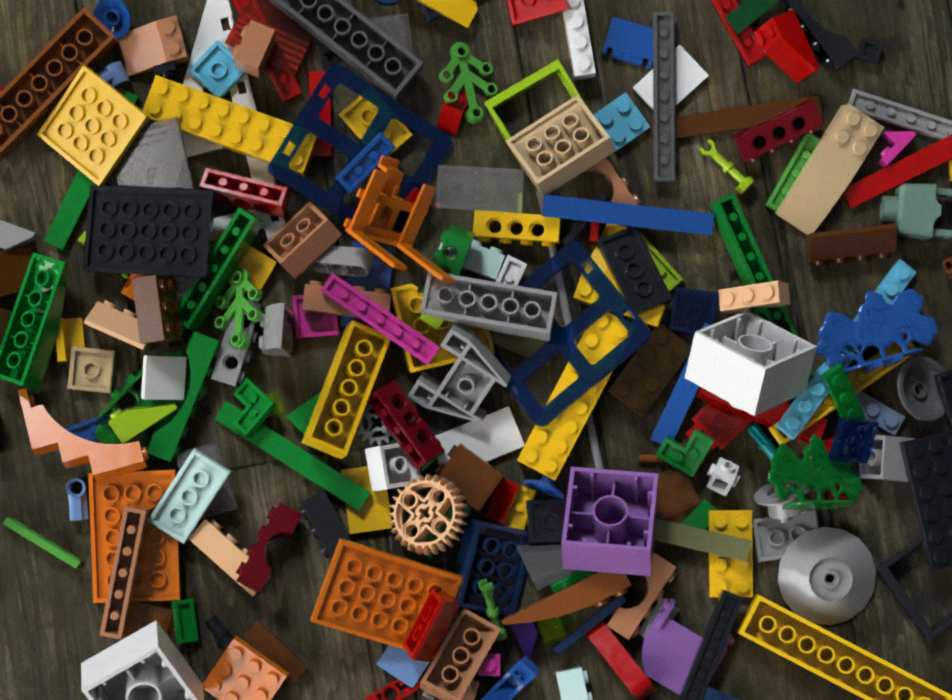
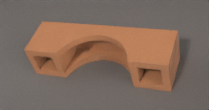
[582,158,642,205]
[606,552,677,640]

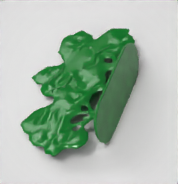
[768,434,863,510]

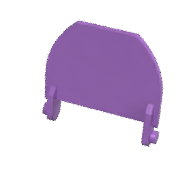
[642,598,735,695]

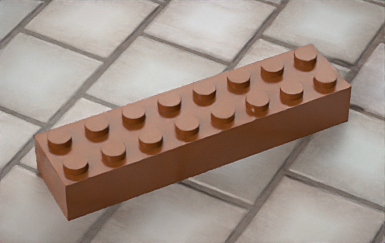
[0,7,118,162]

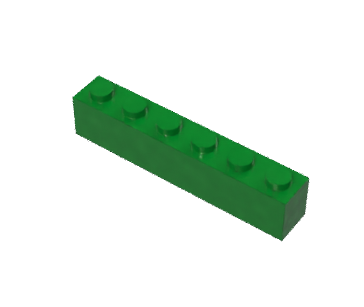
[179,207,265,331]

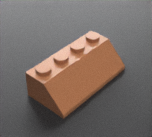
[420,607,501,700]

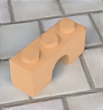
[718,281,790,314]

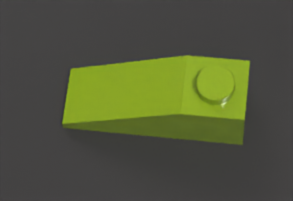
[108,403,177,444]

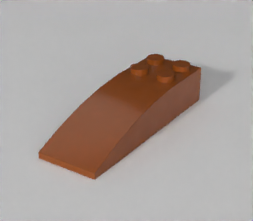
[500,572,631,625]

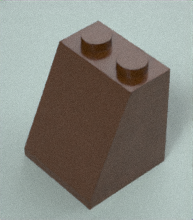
[434,443,504,511]

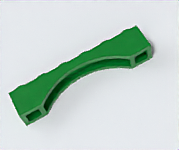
[146,330,221,462]

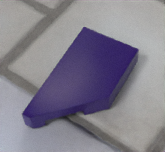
[509,622,538,658]

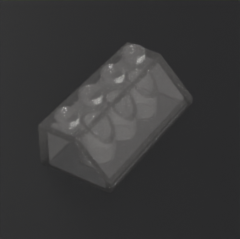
[436,165,524,213]

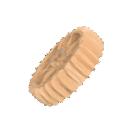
[388,474,468,555]

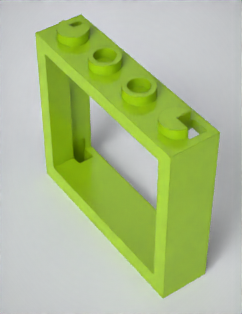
[484,59,586,171]

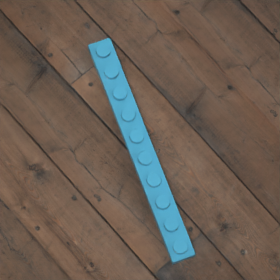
[775,259,916,440]

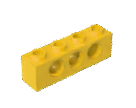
[473,210,562,247]

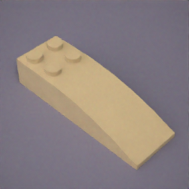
[775,104,884,236]

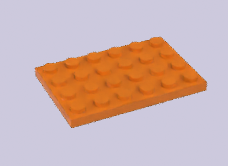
[88,469,181,603]
[310,538,463,658]

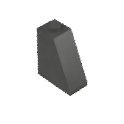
[516,543,579,591]

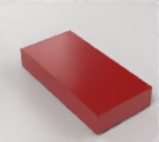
[484,478,521,525]

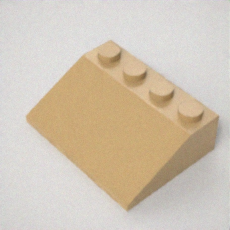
[506,95,616,197]

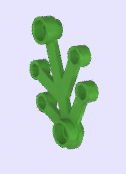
[439,42,498,124]
[214,268,262,350]

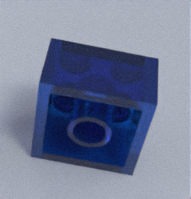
[669,287,719,333]

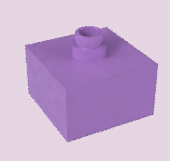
[561,467,659,576]

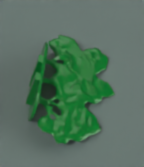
[95,350,207,448]

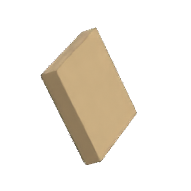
[67,346,115,393]

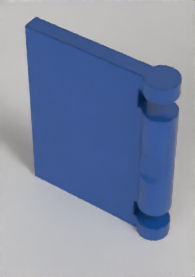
[601,17,653,69]

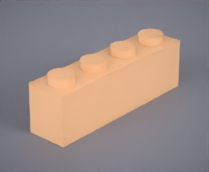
[188,519,272,596]

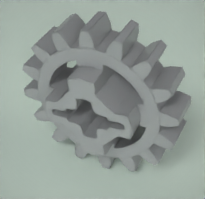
[356,402,394,446]

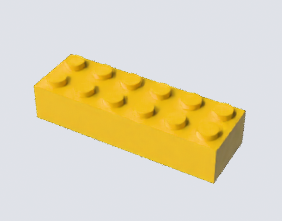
[301,320,391,459]

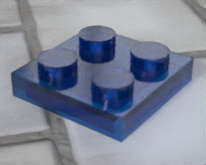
[828,417,879,463]

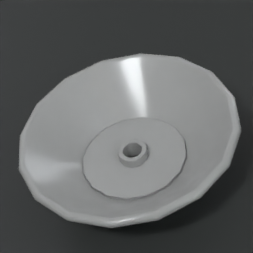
[778,527,876,625]

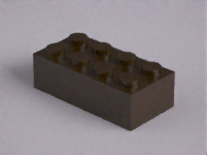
[605,323,692,418]

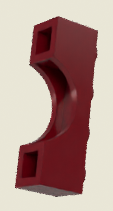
[236,502,302,593]

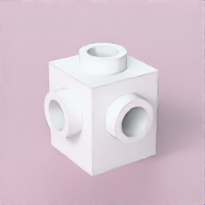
[706,457,740,496]

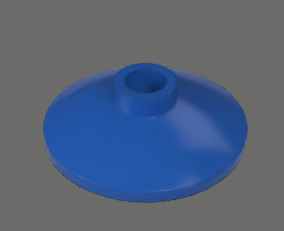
[94,0,131,39]
[523,476,564,499]

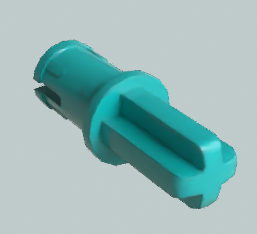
[748,423,777,460]

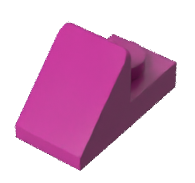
[878,131,917,168]

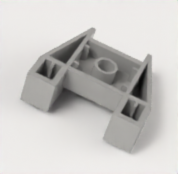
[407,322,511,424]

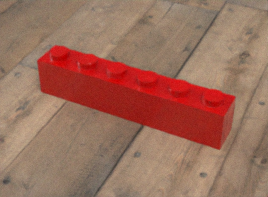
[695,386,828,444]

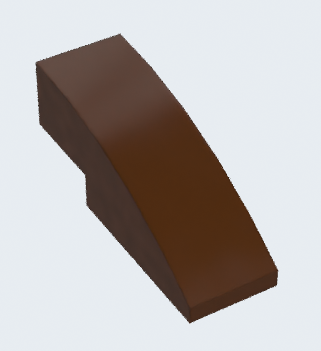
[242,619,308,684]

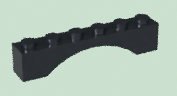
[782,0,859,72]

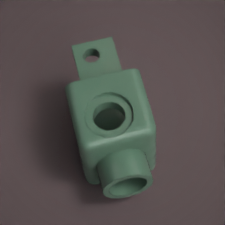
[879,183,952,241]

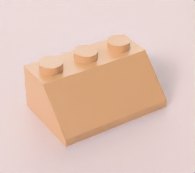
[84,300,152,353]

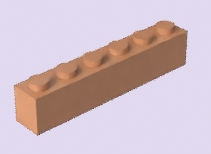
[100,504,150,640]

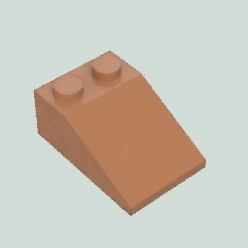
[118,15,190,77]

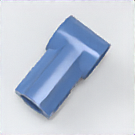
[97,61,130,89]
[66,477,89,521]

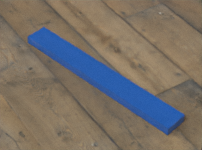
[542,194,715,235]

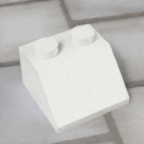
[365,443,420,492]

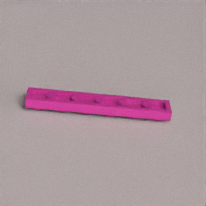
[320,273,440,365]

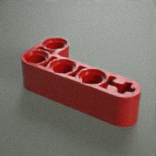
[586,620,656,700]

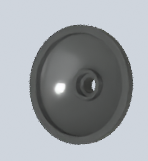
[897,356,945,421]

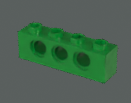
[421,224,475,294]

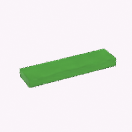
[765,132,820,212]
[2,517,83,569]

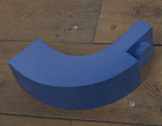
[480,656,541,700]

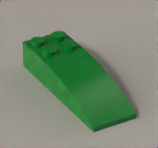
[0,252,68,391]

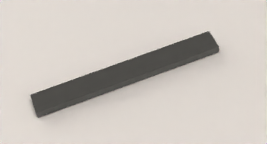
[653,11,675,182]

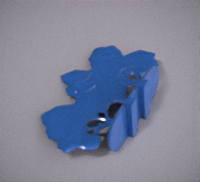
[816,289,939,374]

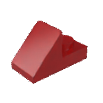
[436,87,468,135]

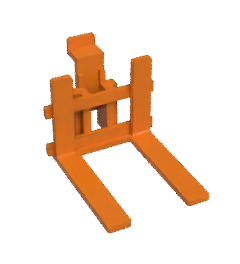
[343,155,455,284]

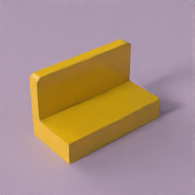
[55,318,85,363]

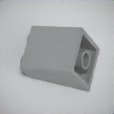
[859,435,915,482]

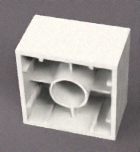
[685,310,817,416]
[81,620,204,700]

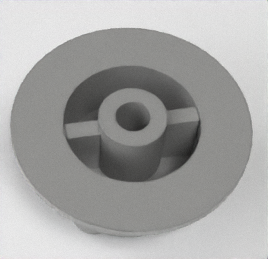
[754,480,812,523]

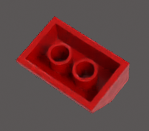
[403,587,460,662]

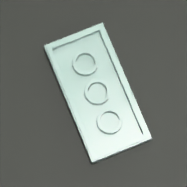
[147,448,231,544]

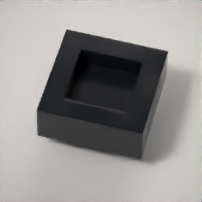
[856,37,883,65]
[153,61,178,79]

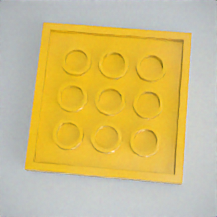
[37,65,150,186]

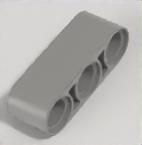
[311,245,375,277]

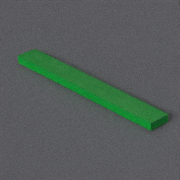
[44,88,139,251]
[215,401,371,511]

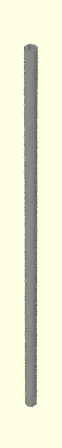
[536,190,604,469]

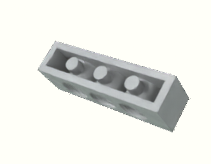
[211,300,265,387]

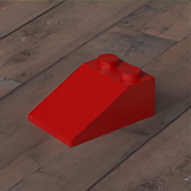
[754,10,820,83]

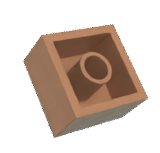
[232,20,276,78]

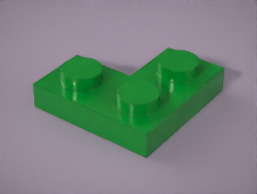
[233,377,277,438]
[655,429,715,477]

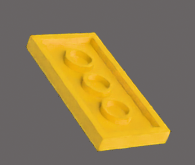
[708,510,753,597]

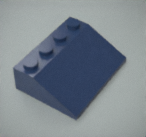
[454,517,530,616]

